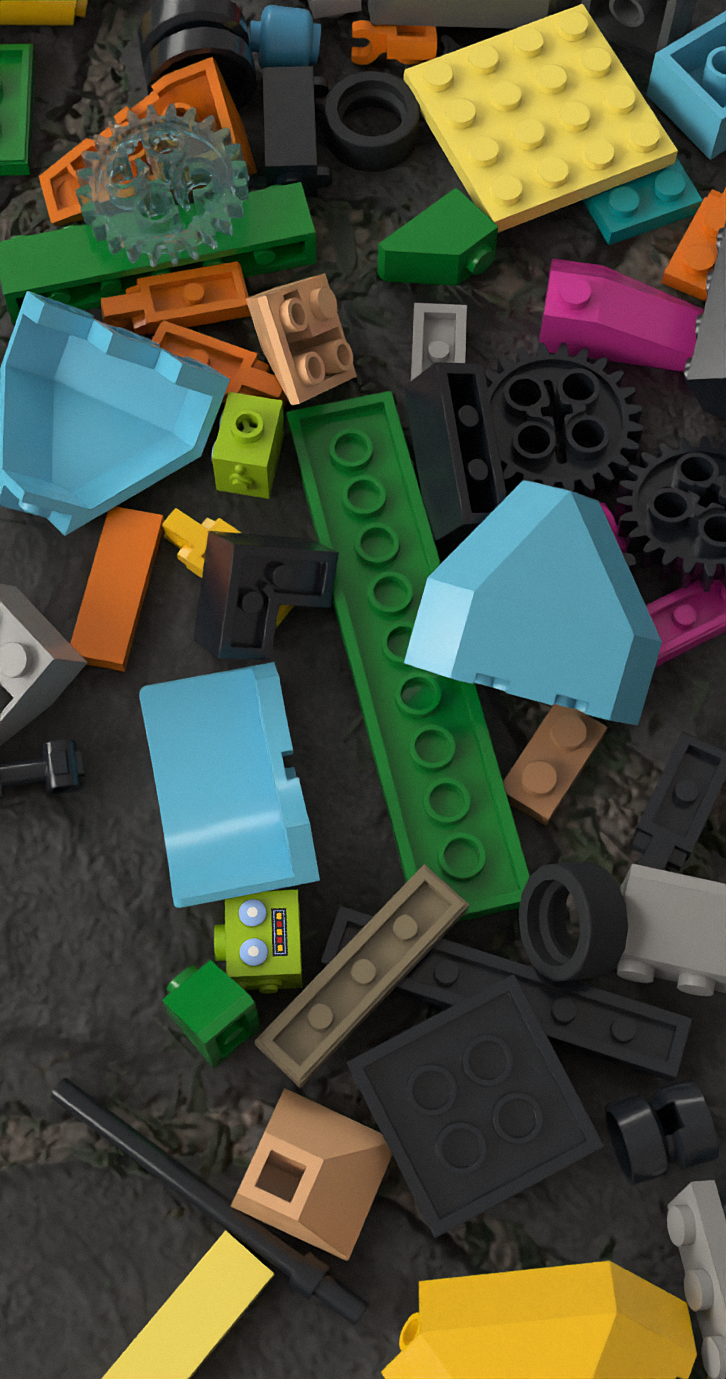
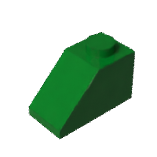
[377,188,498,286]
[162,960,261,1069]

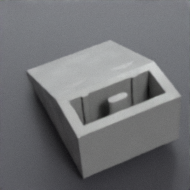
[0,584,88,746]

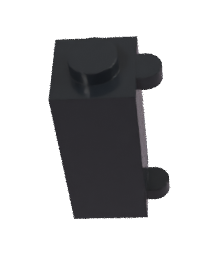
[263,66,333,198]

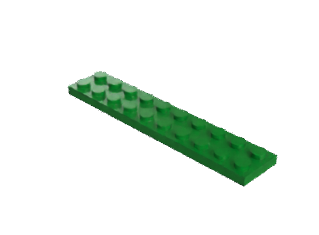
[286,391,530,922]

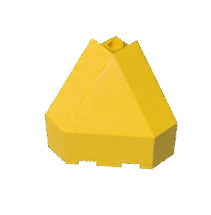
[381,1261,697,1379]

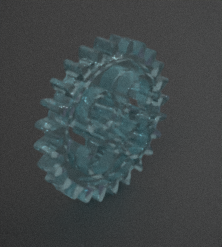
[76,103,249,267]

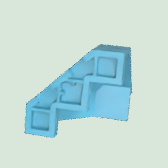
[0,291,230,536]
[404,480,662,725]

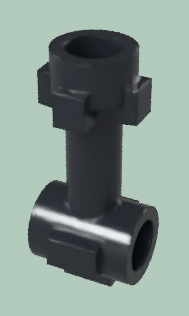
[0,740,86,799]

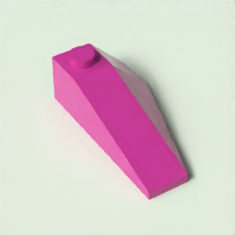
[539,258,704,372]

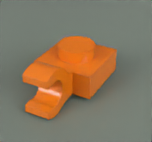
[351,20,437,65]

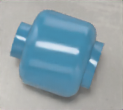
[249,5,321,70]

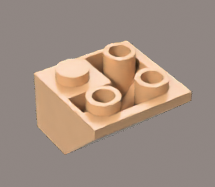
[246,273,357,405]
[231,1088,392,1261]

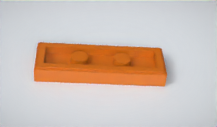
[70,506,164,672]

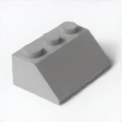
[615,864,726,996]

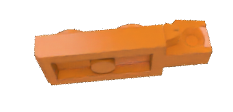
[661,188,726,302]
[101,261,251,334]
[152,320,288,410]

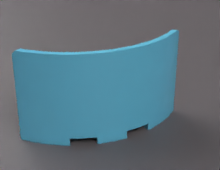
[139,662,320,908]

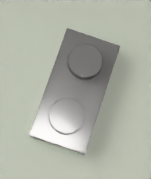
[411,303,467,381]

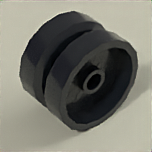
[137,0,257,111]

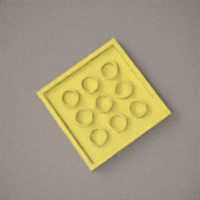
[404,4,678,233]

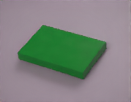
[0,44,36,176]

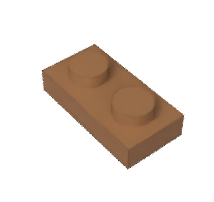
[503,704,608,826]

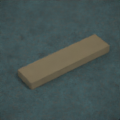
[254,864,469,1088]

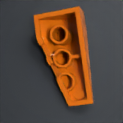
[39,57,257,226]

